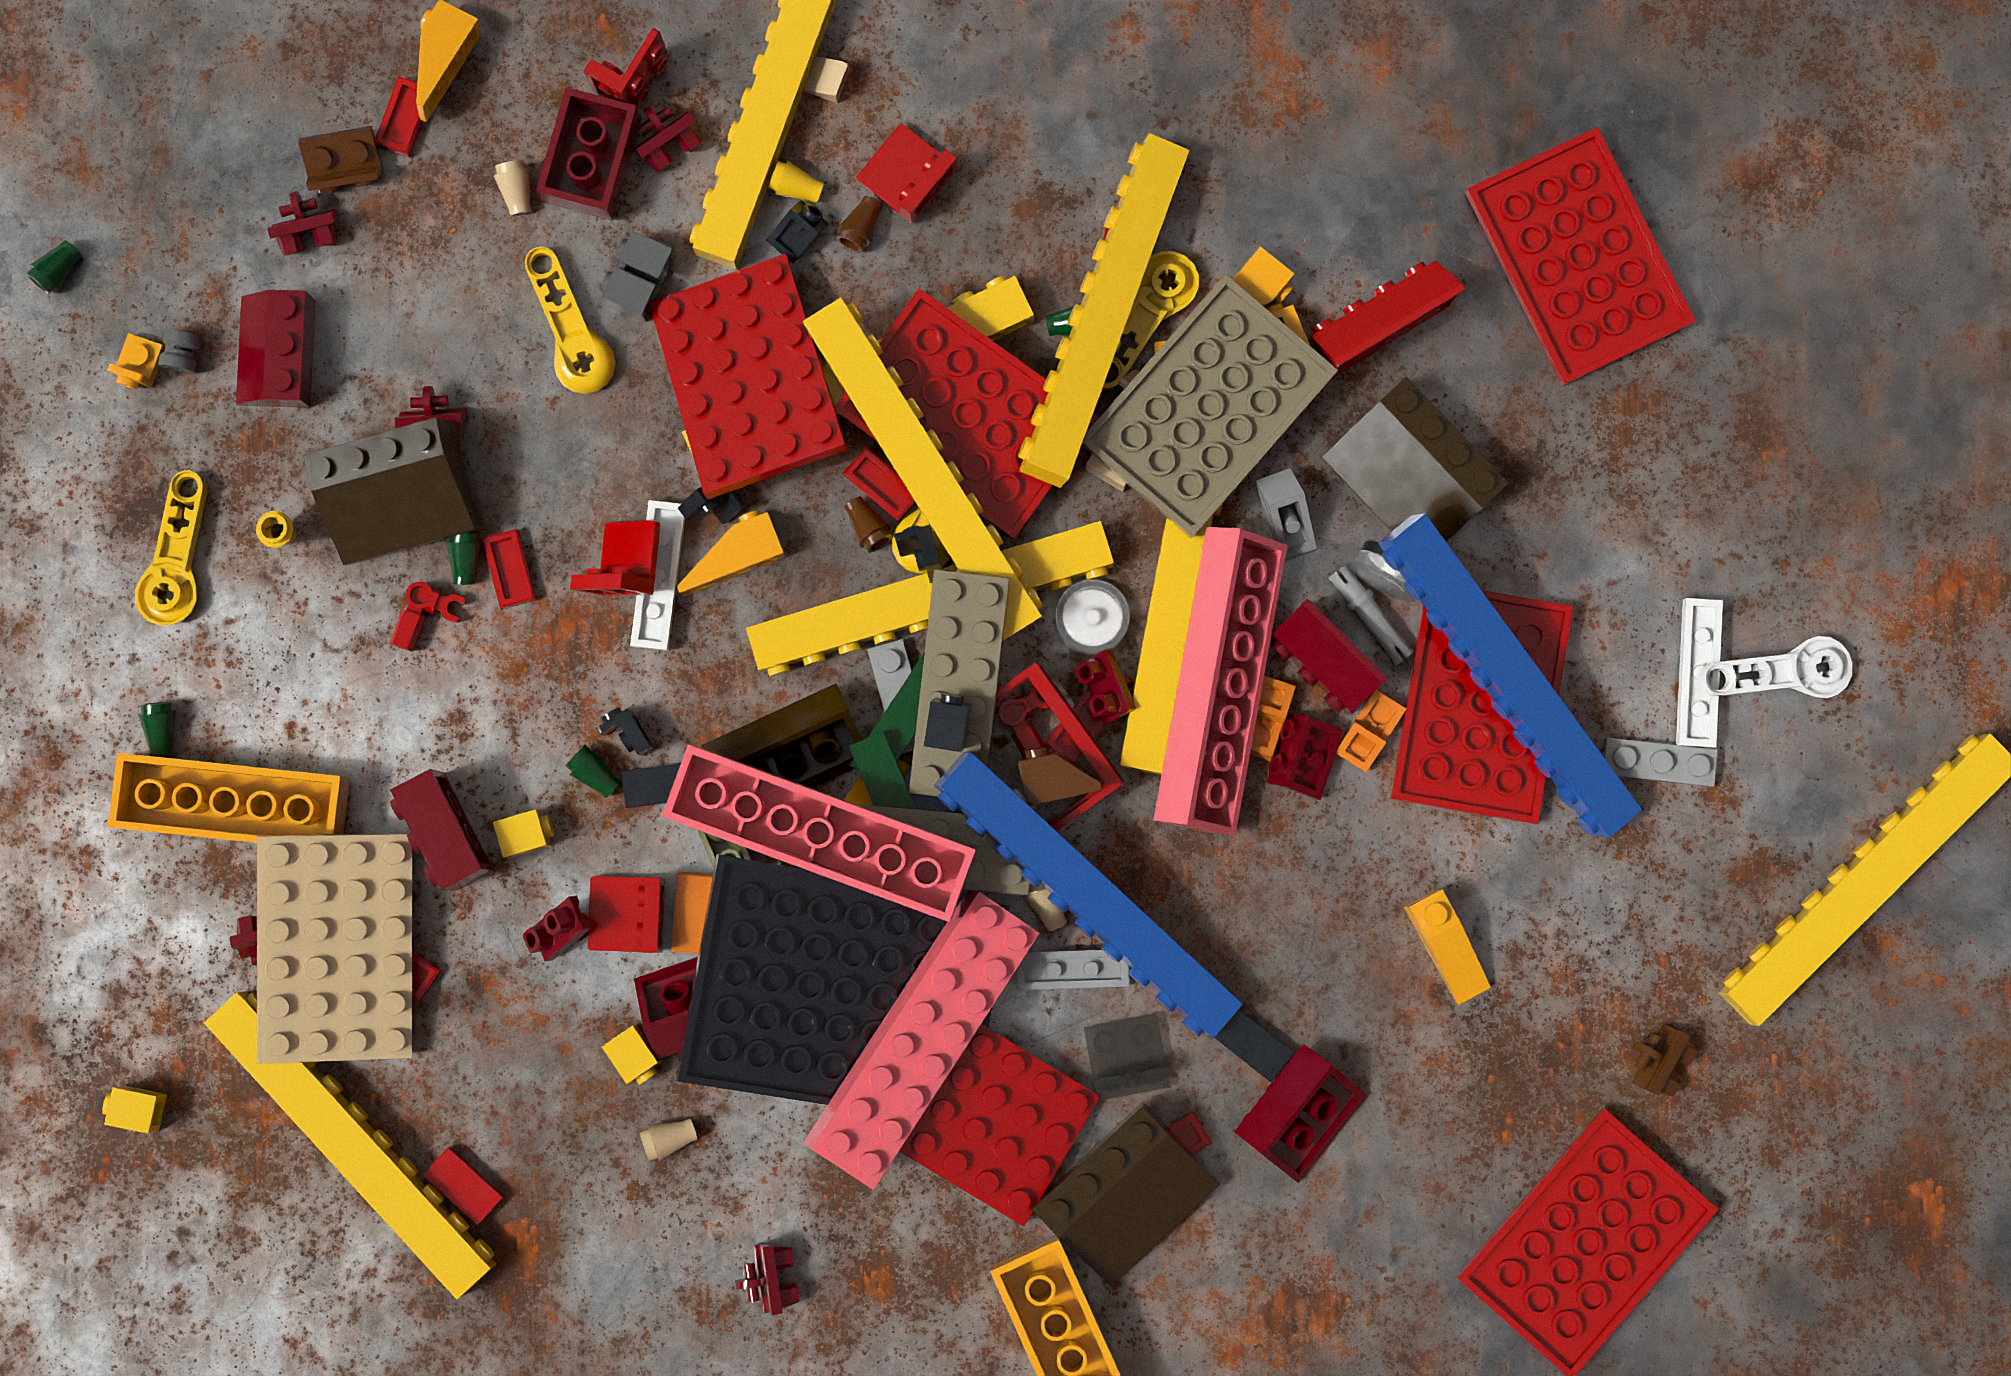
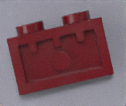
[1267,714,1344,800]

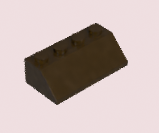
[701,683,863,788]

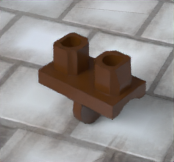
[1631,1024,1698,1097]

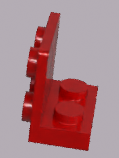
[583,28,668,107]
[856,124,957,224]
[570,520,660,596]
[587,876,665,953]

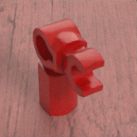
[389,581,467,652]
[999,686,1050,758]

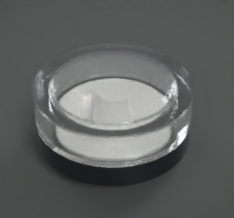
[1351,541,1417,604]
[1055,579,1130,656]

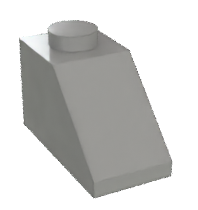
[1256,468,1317,560]

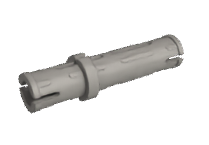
[1329,564,1414,666]

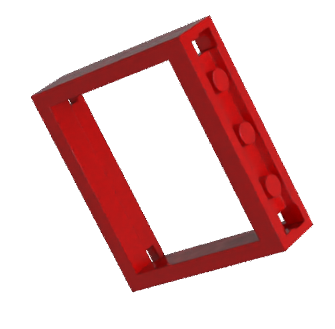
[996,660,1124,832]

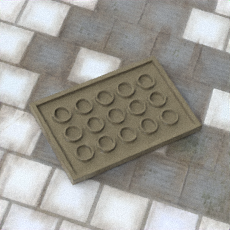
[1082,274,1338,539]

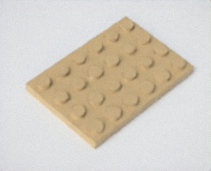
[257,833,412,1064]

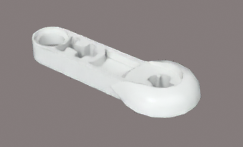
[1698,636,1852,698]

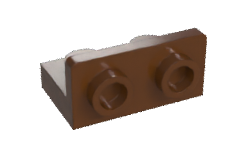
[298,126,383,193]

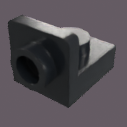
[766,200,828,264]
[678,487,745,524]
[894,525,942,583]
[596,707,655,756]

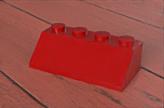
[1308,260,1465,378]

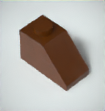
[1018,746,1103,806]

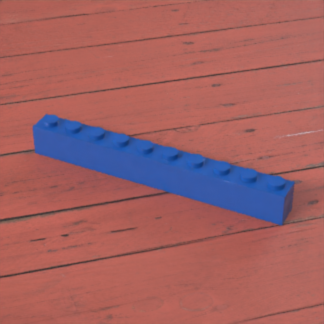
[1378,513,1642,838]
[934,752,1243,1038]

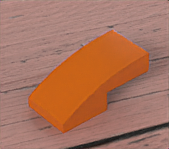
[1250,676,1296,761]
[1336,688,1406,772]
[671,872,713,954]

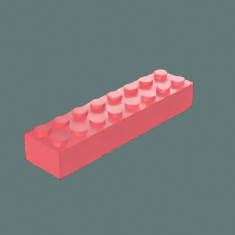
[1154,527,1287,836]
[662,745,977,922]
[803,890,1040,1190]

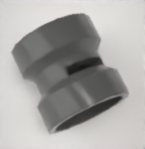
[158,329,202,374]

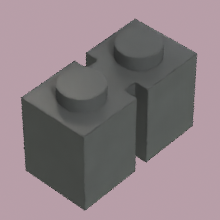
[600,231,676,322]

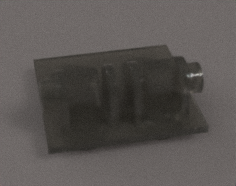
[1083,1014,1171,1101]

